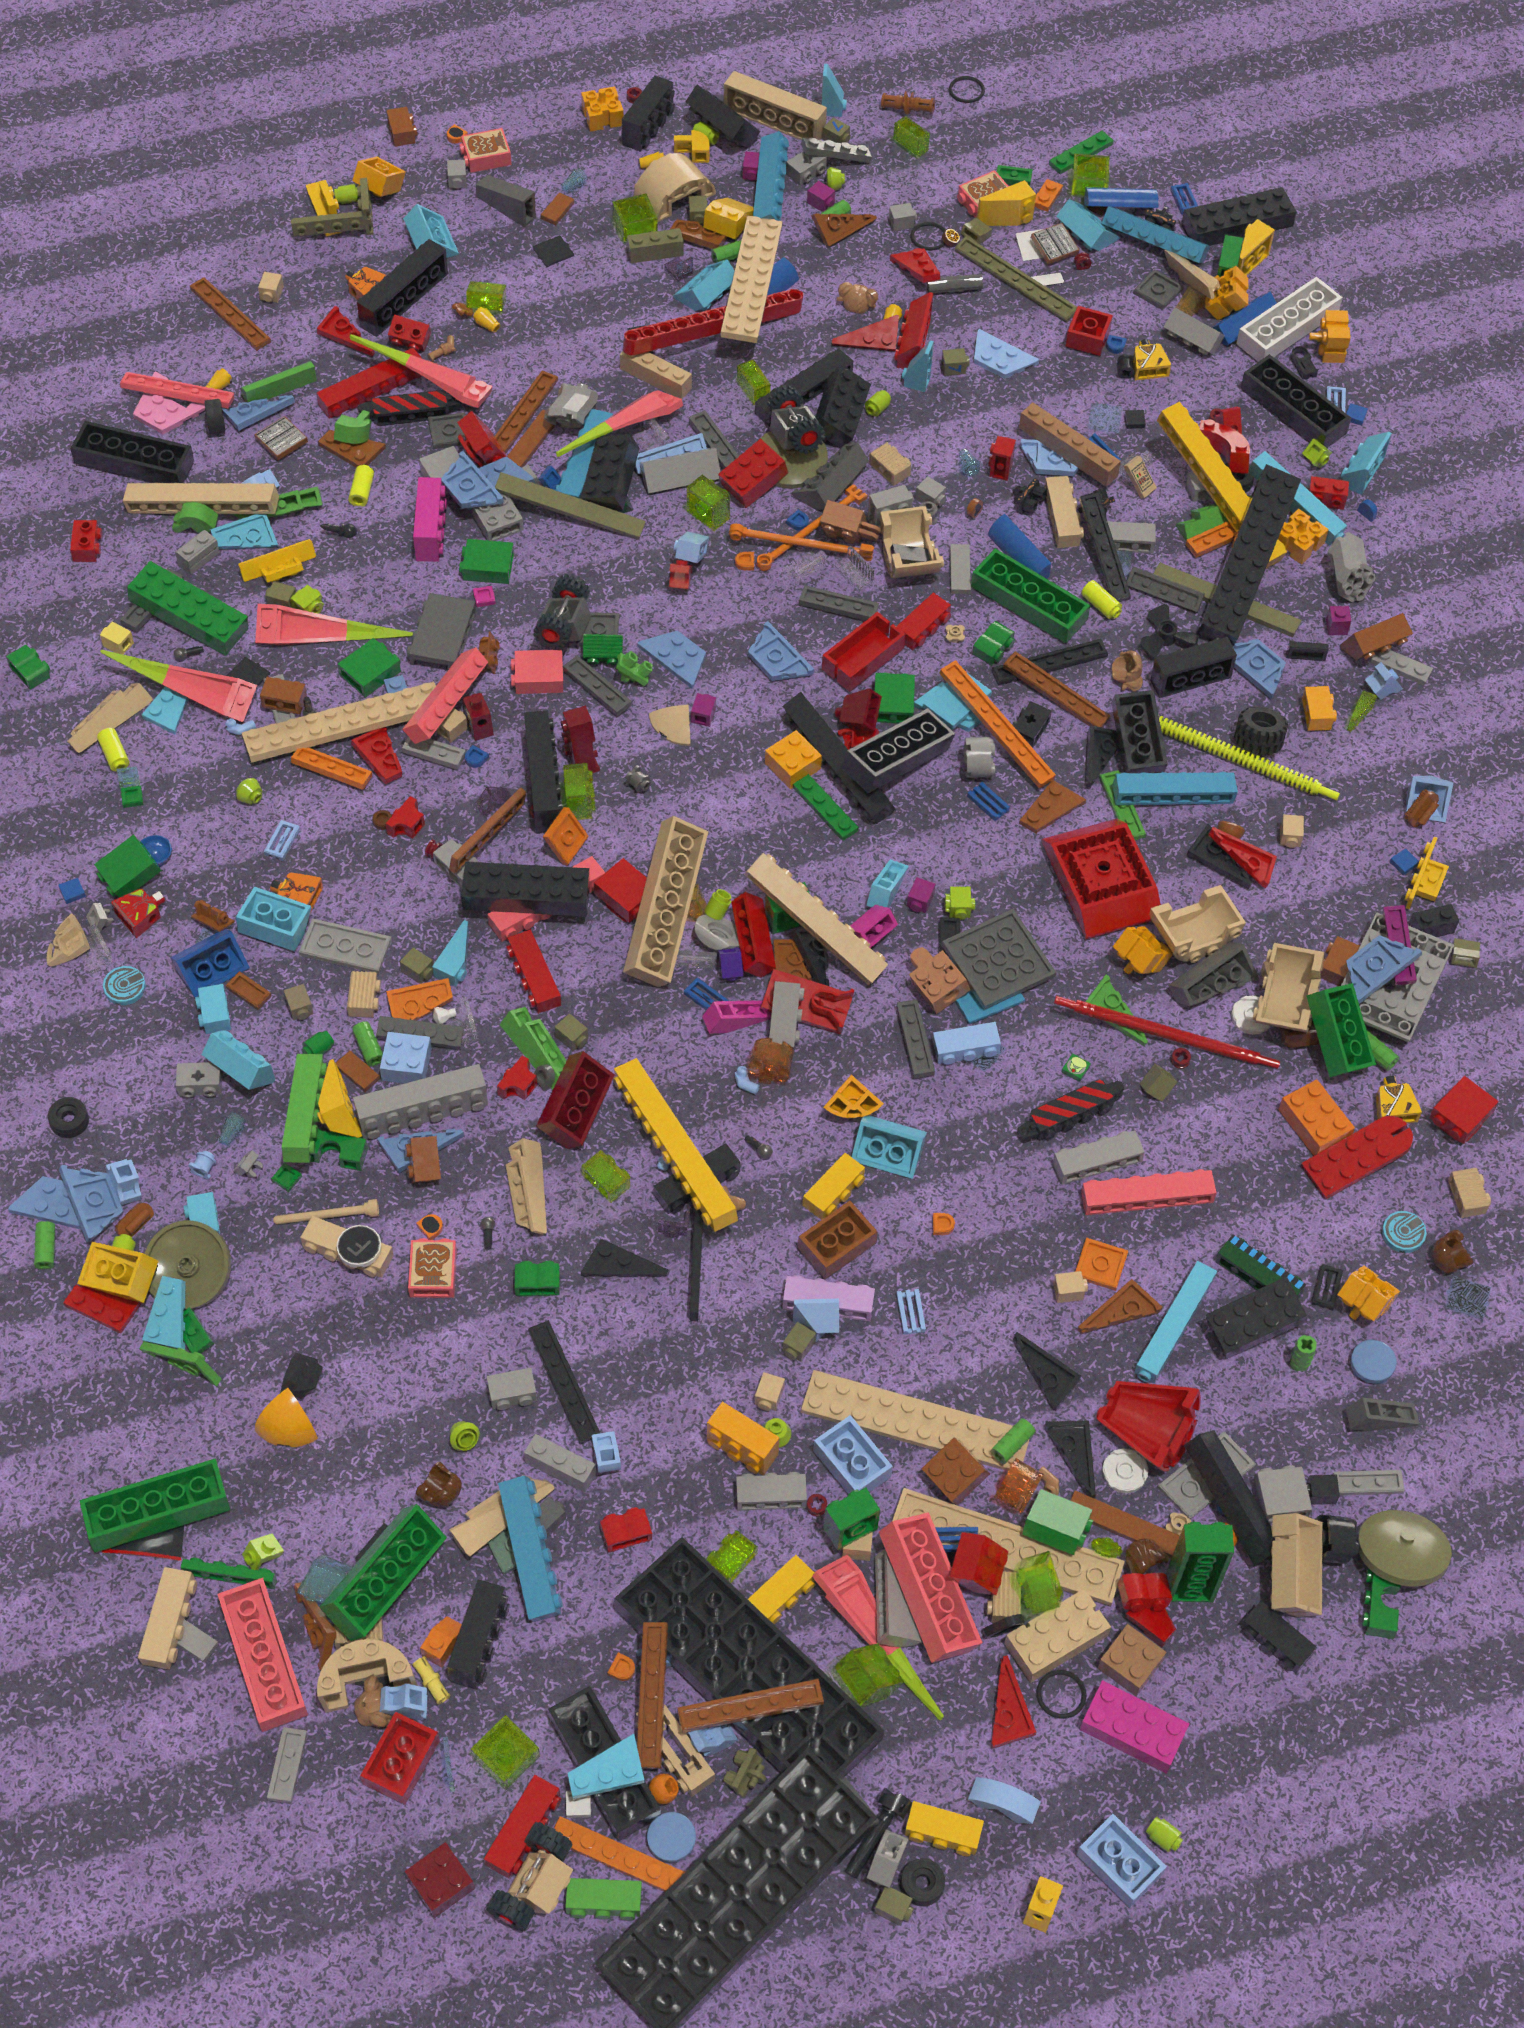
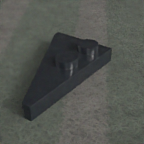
[1086,725,1119,787]
[1187,824,1252,889]
[791,928,829,986]
[581,1238,669,1277]
[1013,1332,1081,1411]

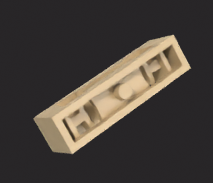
[635,1704,715,1797]

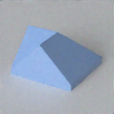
[1405,776,1453,822]
[793,1298,839,1342]

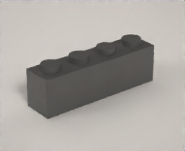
[792,443,869,510]
[1168,942,1259,1006]

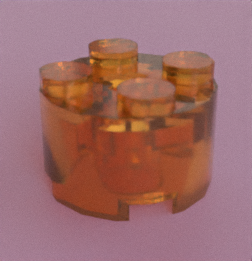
[747,1038,794,1084]
[994,1458,1044,1513]

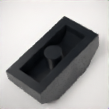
[280,1353,323,1401]

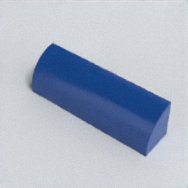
[1084,187,1159,208]
[768,257,799,295]
[1211,291,1277,345]
[988,514,1051,579]

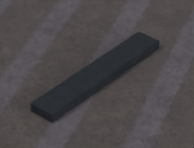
[1079,493,1131,602]
[992,639,1108,686]
[690,1209,703,1322]
[528,1320,600,1445]

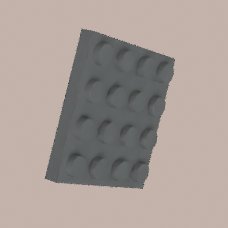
[942,909,1056,1010]

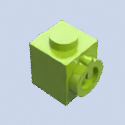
[291,584,324,614]
[944,887,975,920]

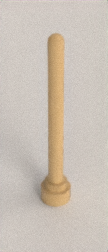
[273,1199,379,1224]

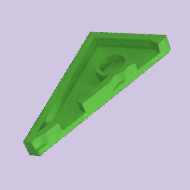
[1086,975,1148,1047]
[139,1341,221,1386]

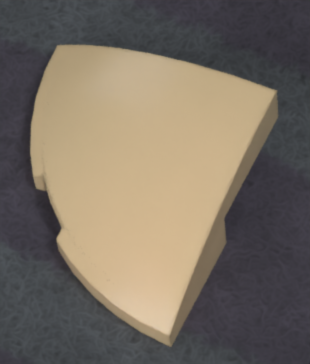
[649,705,691,746]
[47,913,90,967]

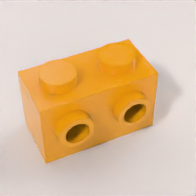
[1302,686,1337,731]

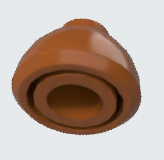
[1217,821,1245,839]

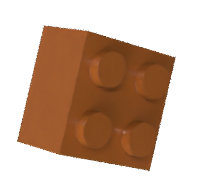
[921,1437,990,1505]

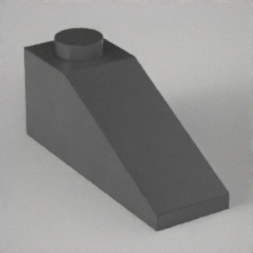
[1345,1397,1419,1431]

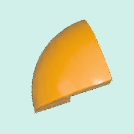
[823,1074,884,1118]
[255,1388,318,1447]

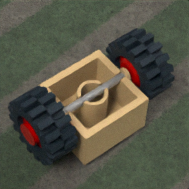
[486,1822,573,1932]

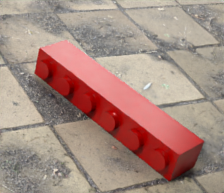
[316,348,422,419]

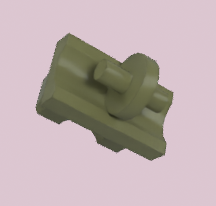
[724,1747,767,1798]

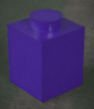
[718,947,743,981]

